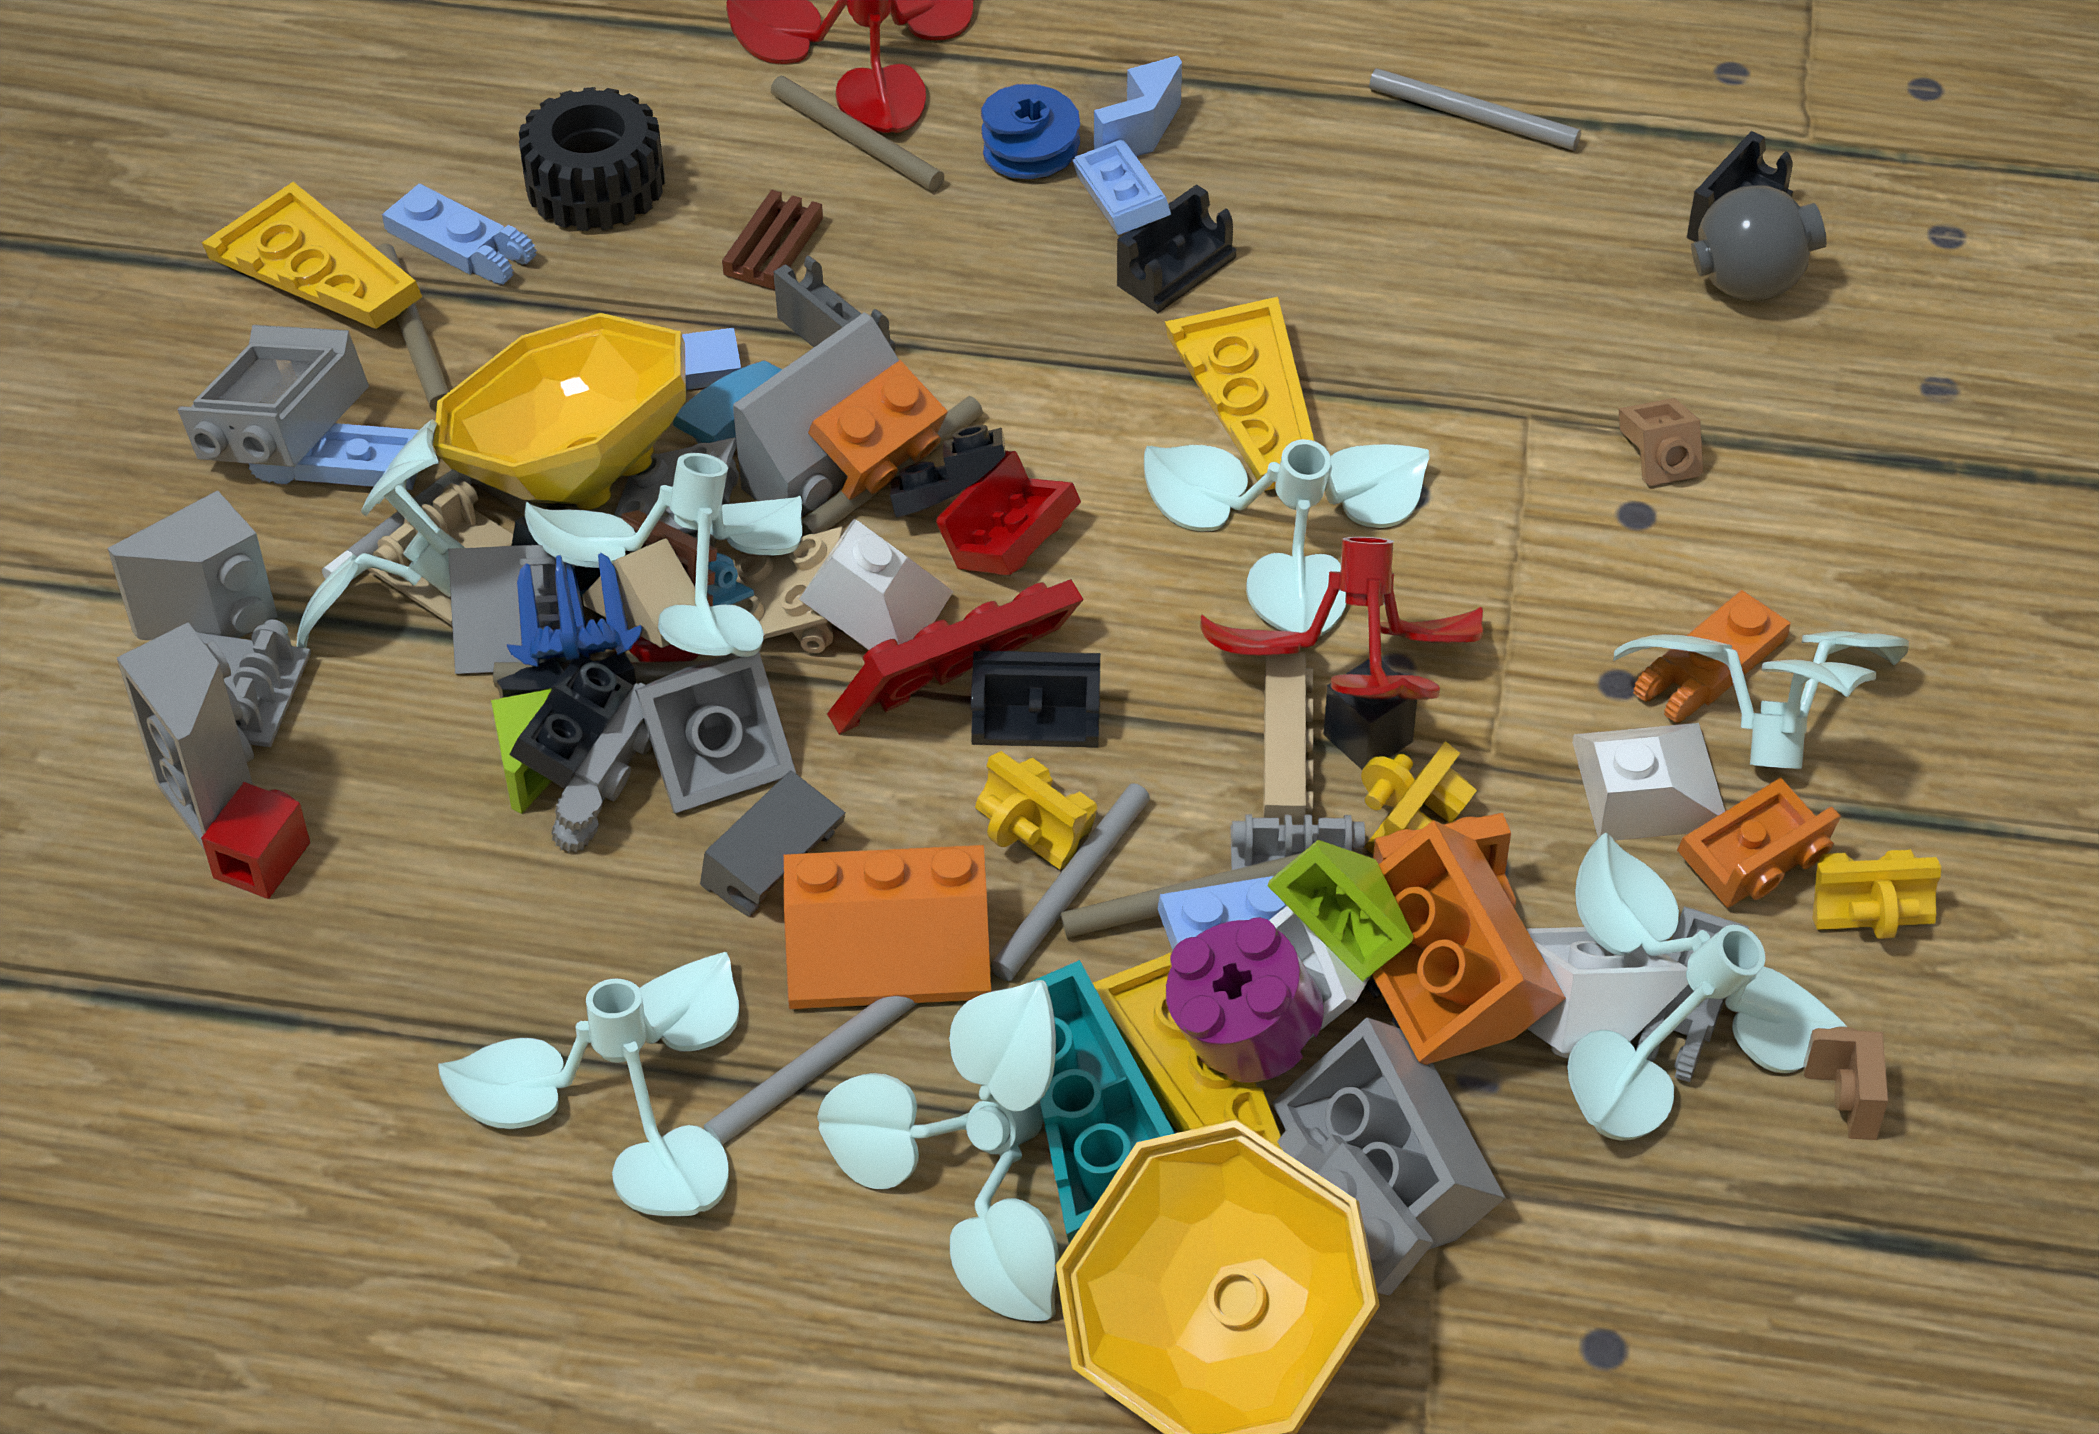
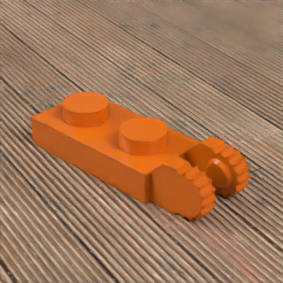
[1633,590,1791,724]

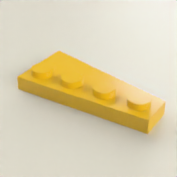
[201,182,422,329]
[1165,297,1314,491]

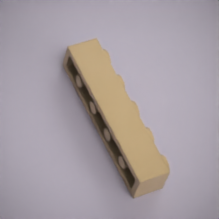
[1263,652,1313,825]

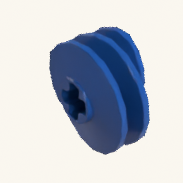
[981,84,1080,179]

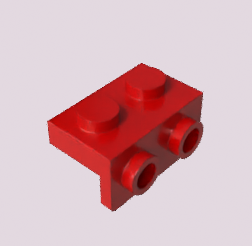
[936,450,1081,575]

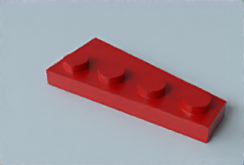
[827,579,1084,735]

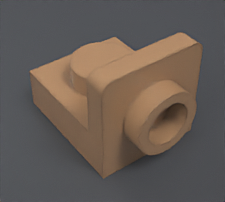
[1618,398,1703,486]
[1803,1027,1888,1140]

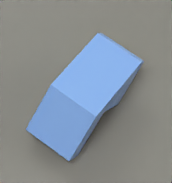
[1094,55,1182,156]

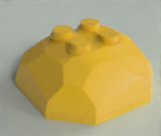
[433,313,686,510]
[1055,1120,1380,1434]

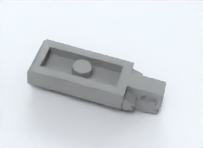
[1277,1121,1434,1296]

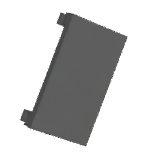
[773,256,895,351]
[700,770,846,916]

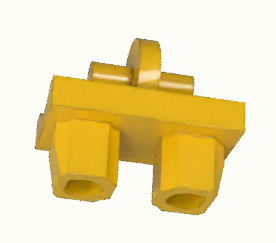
[1361,741,1477,854]
[975,751,1098,870]
[1812,849,1942,939]

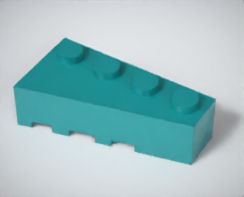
[1028,960,1175,1244]

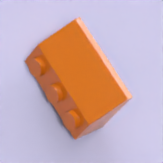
[1372,820,1566,1065]
[784,845,991,1009]

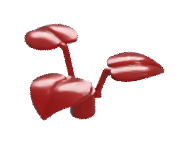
[726,0,973,133]
[1200,537,1483,700]

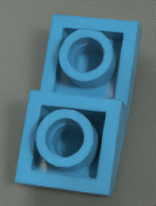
[673,360,782,444]

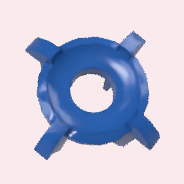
[507,553,643,667]

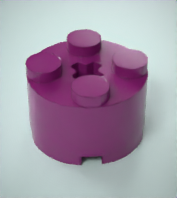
[1166,917,1324,1083]

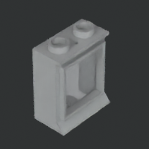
[177,325,369,467]

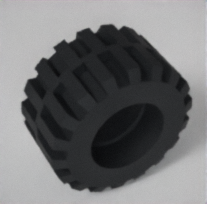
[519,87,665,231]

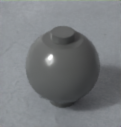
[1691,185,1827,301]

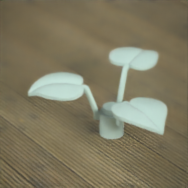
[296,419,465,648]
[1144,439,1429,637]
[525,453,802,657]
[1613,631,1909,769]
[1567,833,1847,1141]
[438,952,739,1216]
[817,980,1059,1321]

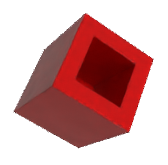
[201,782,310,899]

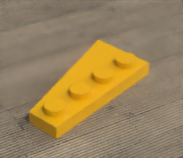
[1093,952,1283,1151]

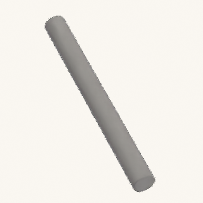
[1369,68,1581,151]
[990,783,1150,981]
[704,996,918,1146]

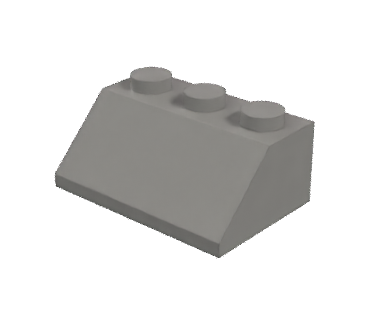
[733,312,899,518]
[117,622,254,851]
[1272,1018,1505,1250]

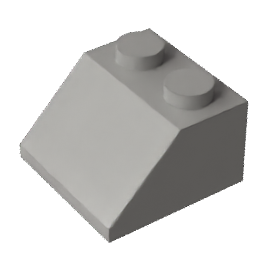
[107,490,278,640]

